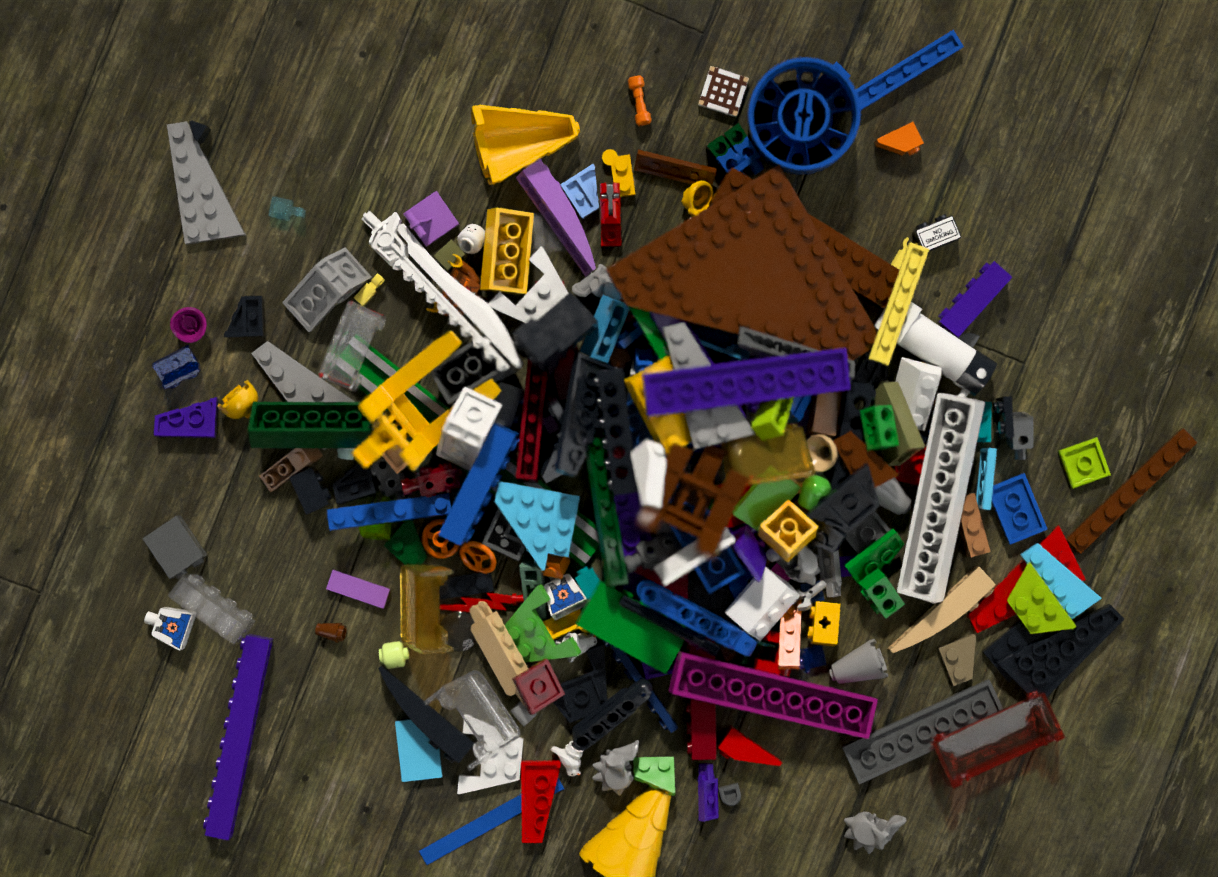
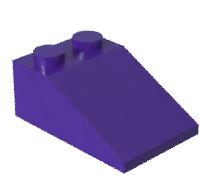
[728,523,767,582]

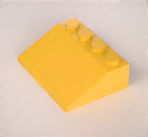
[624,355,691,455]

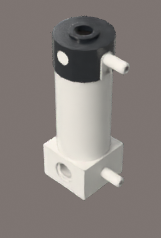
[874,302,997,398]

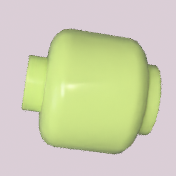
[379,641,409,669]

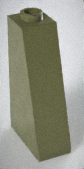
[873,381,925,466]

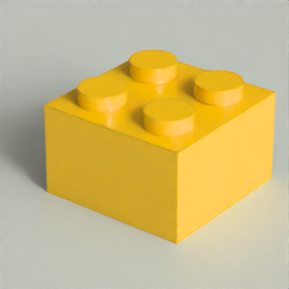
[758,499,818,563]

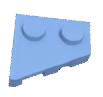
[561,164,599,219]

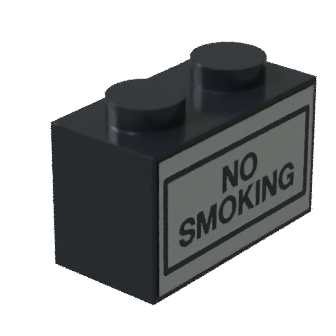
[912,214,962,252]

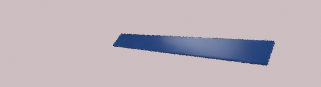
[419,778,564,865]

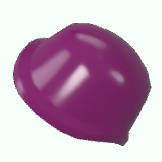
[170,307,207,343]

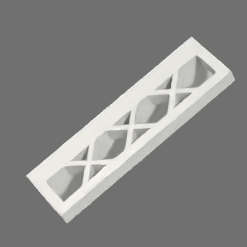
[654,527,735,586]

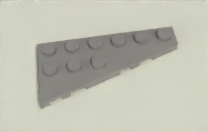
[167,122,246,245]
[663,323,755,449]
[251,341,355,450]

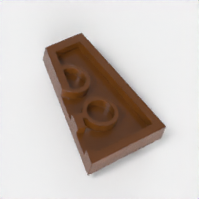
[833,431,899,488]

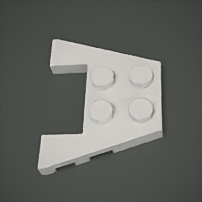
[488,246,568,323]
[457,714,523,794]

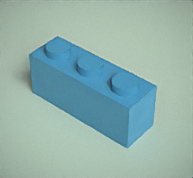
[580,295,630,363]

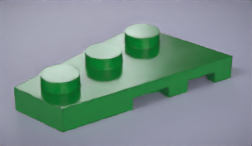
[845,529,905,590]

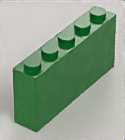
[576,579,688,674]

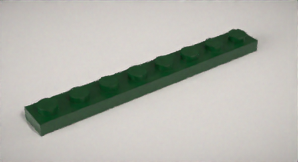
[585,426,628,586]

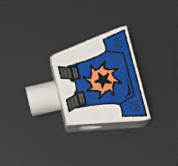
[544,574,588,620]
[144,607,197,650]

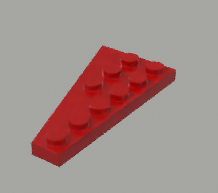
[967,525,1086,633]

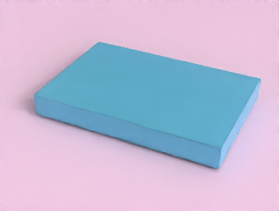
[976,448,997,510]
[395,719,443,782]

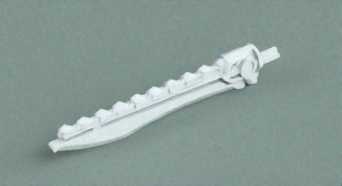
[362,211,521,371]

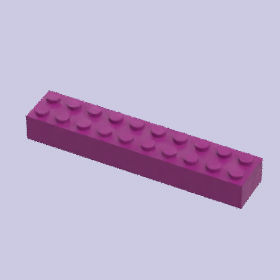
[668,651,878,739]

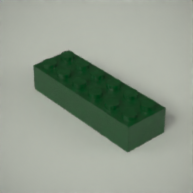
[248,402,377,448]

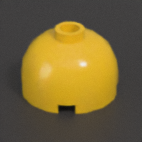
[217,380,258,419]

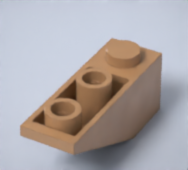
[260,448,323,492]

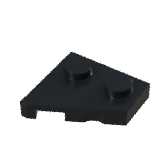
[224,296,264,338]

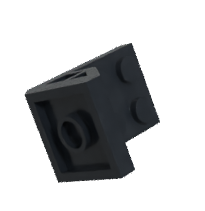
[540,390,584,483]

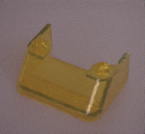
[400,564,453,655]

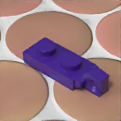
[698,763,718,822]

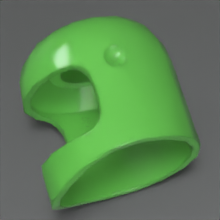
[798,475,831,510]

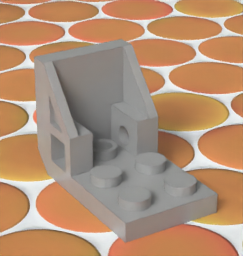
[282,248,372,332]

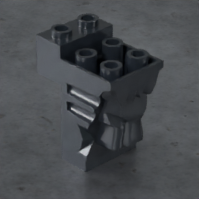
[513,292,598,375]

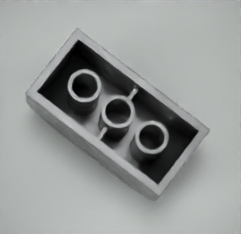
[430,334,524,405]

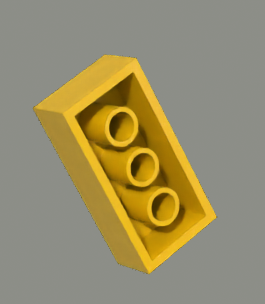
[480,208,534,295]

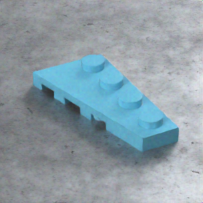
[1020,543,1102,619]

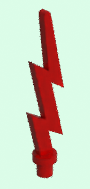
[438,592,524,612]

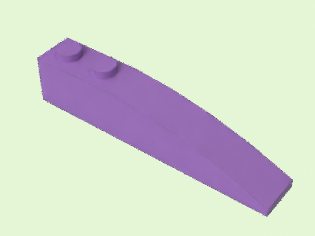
[516,159,596,277]

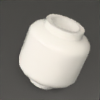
[457,224,485,254]

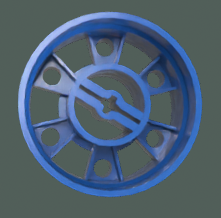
[748,58,861,175]

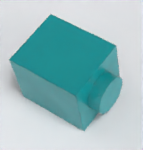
[575,566,599,599]

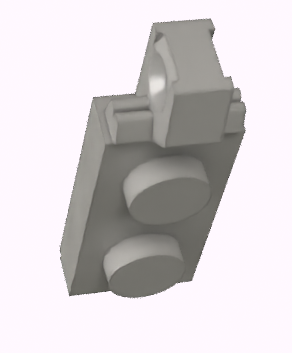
[817,546,842,597]

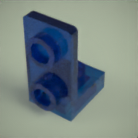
[800,645,827,673]

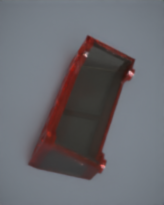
[930,690,1066,789]

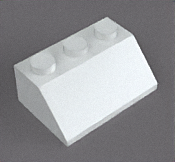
[895,357,942,431]
[724,567,800,641]

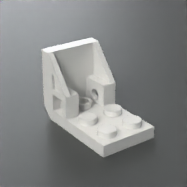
[436,387,502,471]

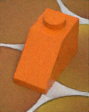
[874,122,924,156]

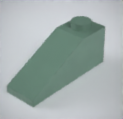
[520,555,547,619]

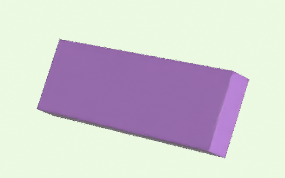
[326,570,391,609]

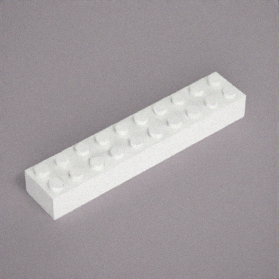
[897,393,985,603]

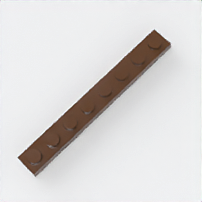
[1066,428,1197,554]

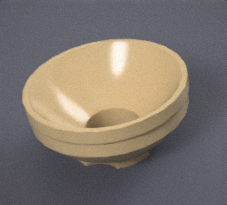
[803,435,837,472]

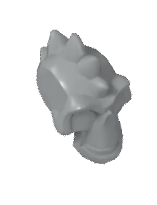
[572,264,622,301]
[766,546,821,585]
[592,740,639,795]
[844,812,906,854]

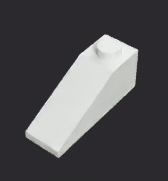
[630,440,666,510]

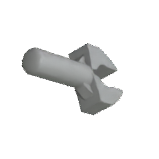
[793,580,827,611]

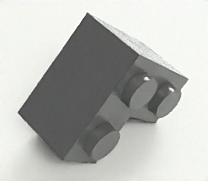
[482,508,526,561]

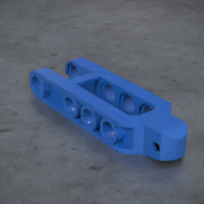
[635,578,758,656]

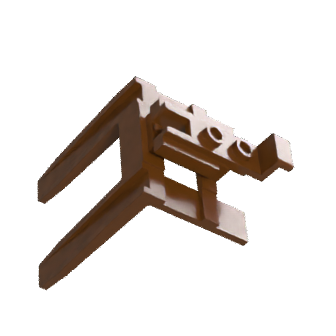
[637,442,750,559]

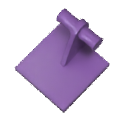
[403,191,459,247]

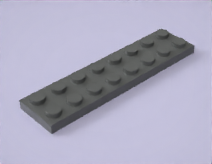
[842,679,1007,784]

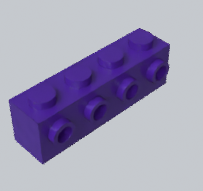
[937,261,1012,338]

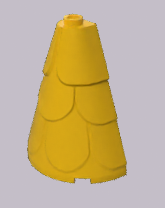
[471,105,580,185]
[579,787,671,877]

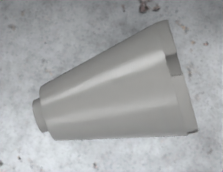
[875,478,911,515]
[829,639,888,684]

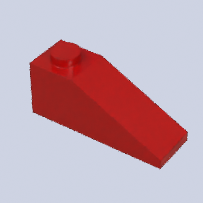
[717,726,782,766]

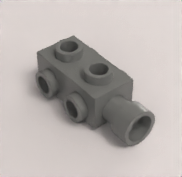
[369,455,409,501]
[624,531,682,573]

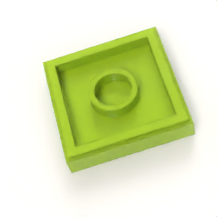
[1058,437,1111,489]

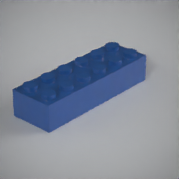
[438,423,520,546]

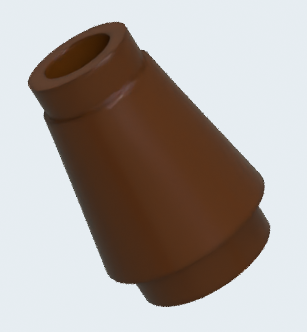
[315,623,347,643]

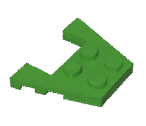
[505,584,582,663]

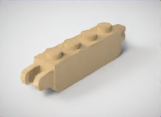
[469,601,528,706]

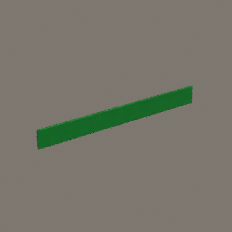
[629,307,669,360]

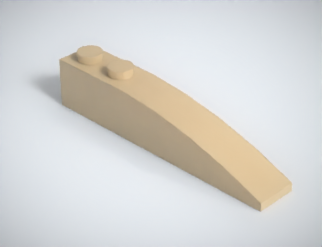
[888,566,996,653]

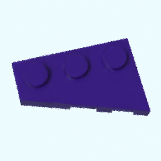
[154,397,218,438]

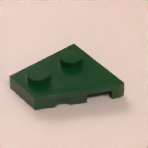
[384,520,428,572]

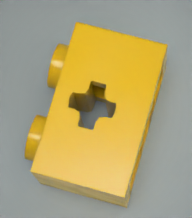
[808,601,841,647]

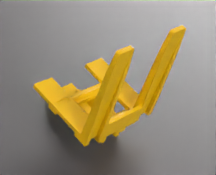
[352,331,501,470]

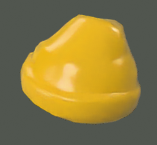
[681,181,713,216]

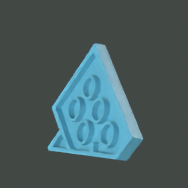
[495,481,580,571]

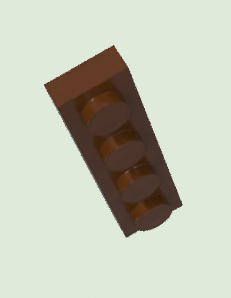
[634,149,717,186]

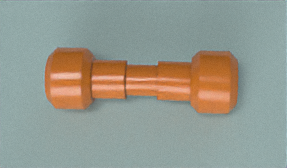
[628,76,652,126]

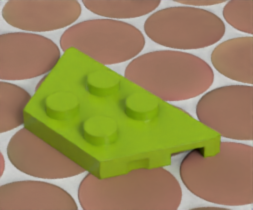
[1007,562,1076,634]

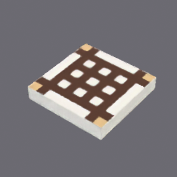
[698,66,749,117]

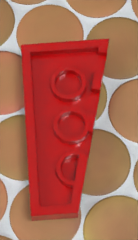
[521,760,561,843]

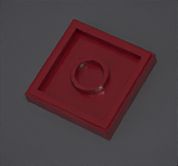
[512,659,565,715]

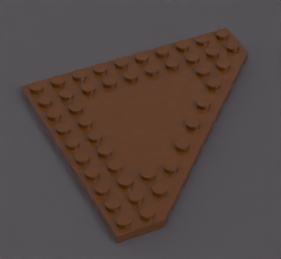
[605,165,877,361]

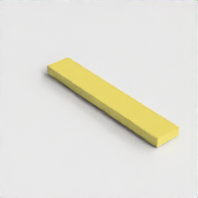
[868,242,929,366]

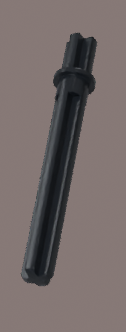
[619,595,720,656]

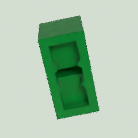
[860,405,899,450]
[858,568,905,619]

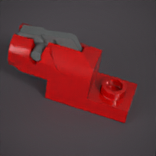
[600,182,621,247]

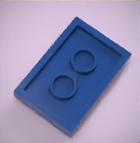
[991,473,1048,545]

